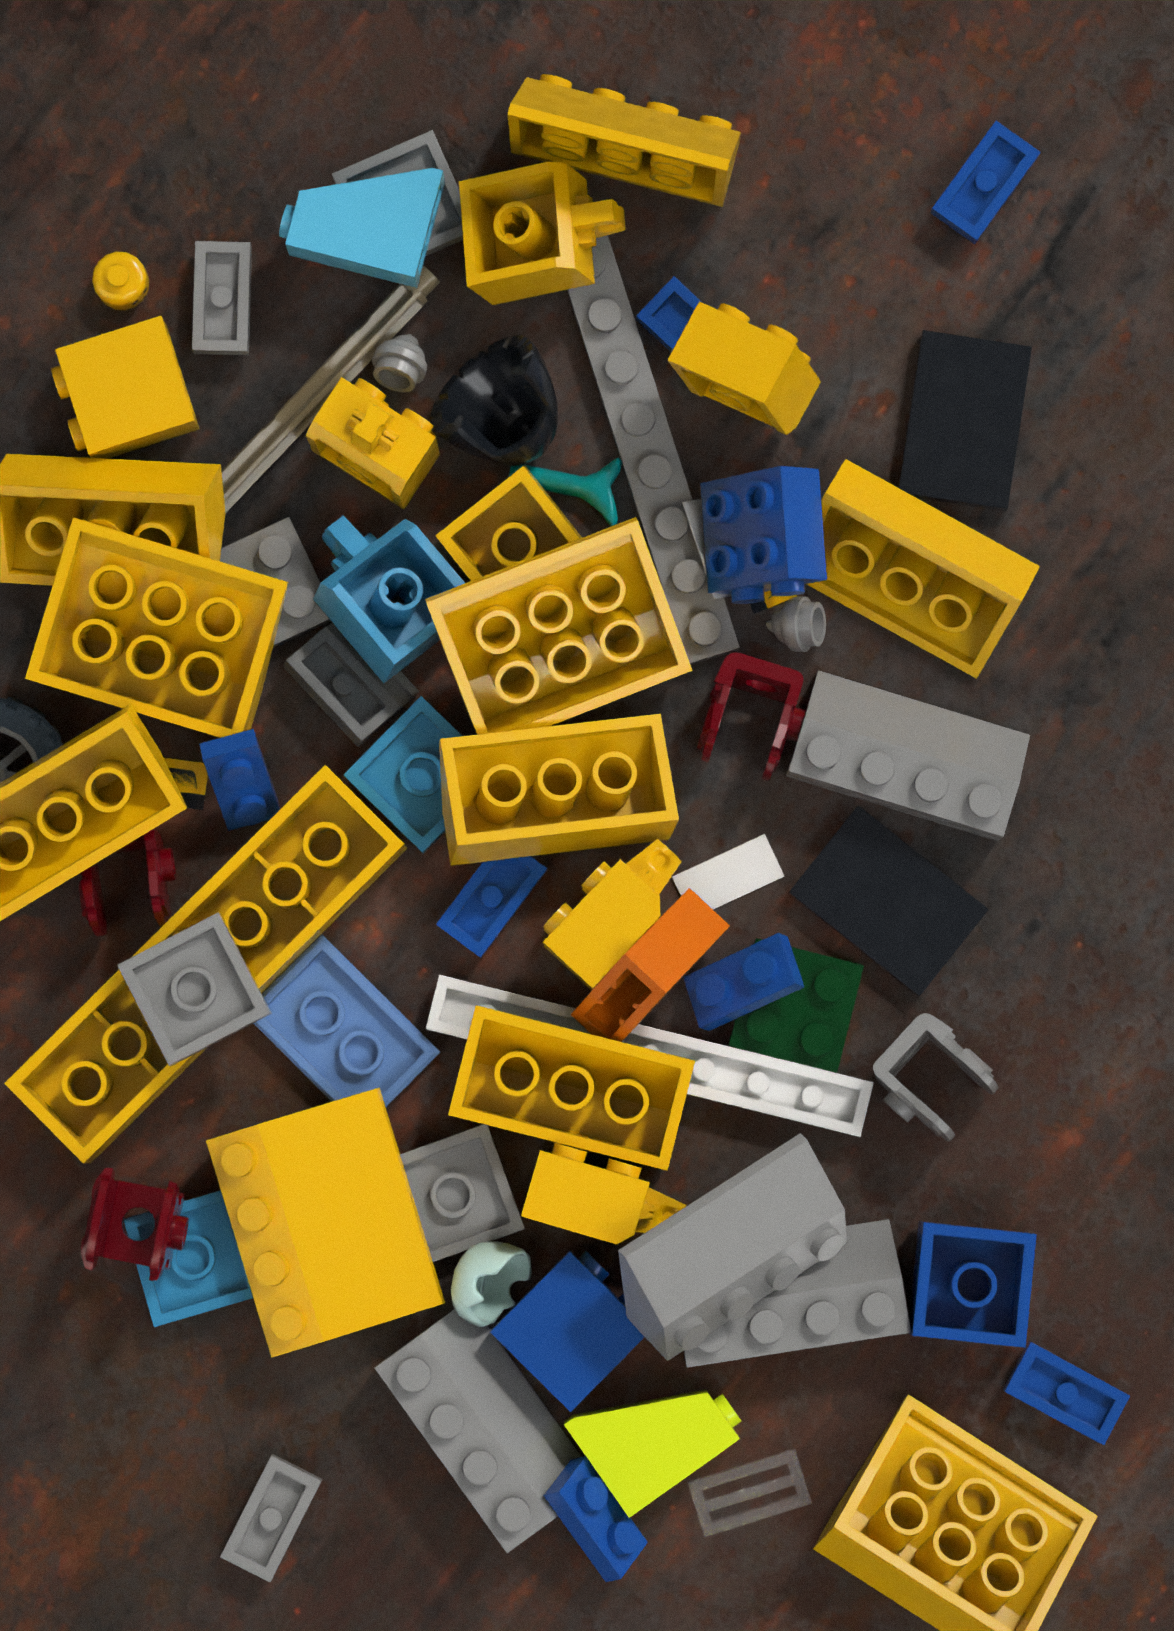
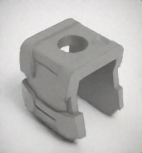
[873,1013,999,1142]

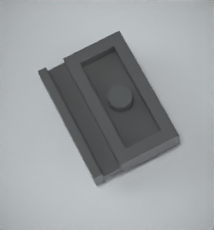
[283,622,419,747]

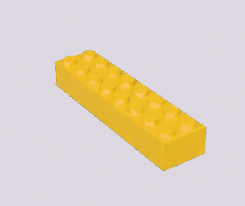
[4,765,407,1164]

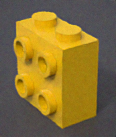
[51,316,200,459]

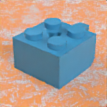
[313,515,465,683]

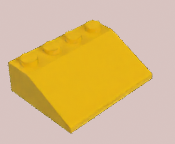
[508,74,741,207]
[25,517,289,738]
[425,517,693,735]
[206,1088,445,1358]
[813,1394,1098,1631]

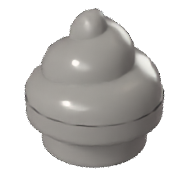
[372,334,427,392]
[766,596,826,652]

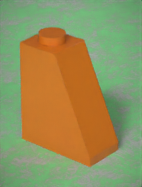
[571,888,730,1042]

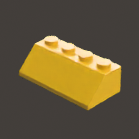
[0,454,226,586]
[807,459,1040,679]
[0,704,187,921]
[439,714,679,866]
[448,1005,695,1171]

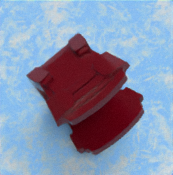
[697,652,806,781]
[79,827,176,937]
[81,1168,189,1281]

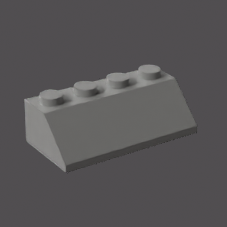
[786,670,1030,841]
[618,1133,847,1361]
[684,1219,911,1368]
[375,1309,582,1553]

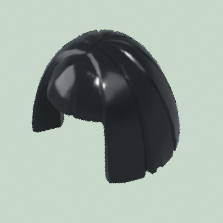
[430,335,558,466]

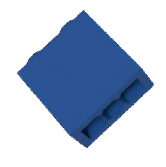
[700,466,827,604]
[490,1250,644,1412]

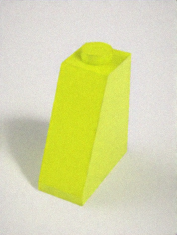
[564,1389,742,1518]

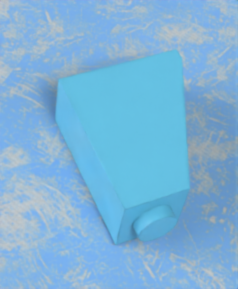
[279,168,445,288]

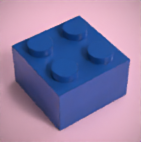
[909,1221,1037,1348]

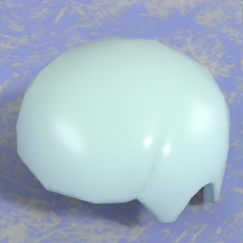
[451,1241,532,1327]

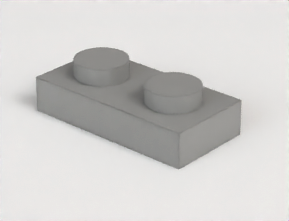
[192,241,252,355]
[220,1454,323,1582]

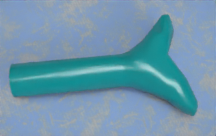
[509,458,622,526]

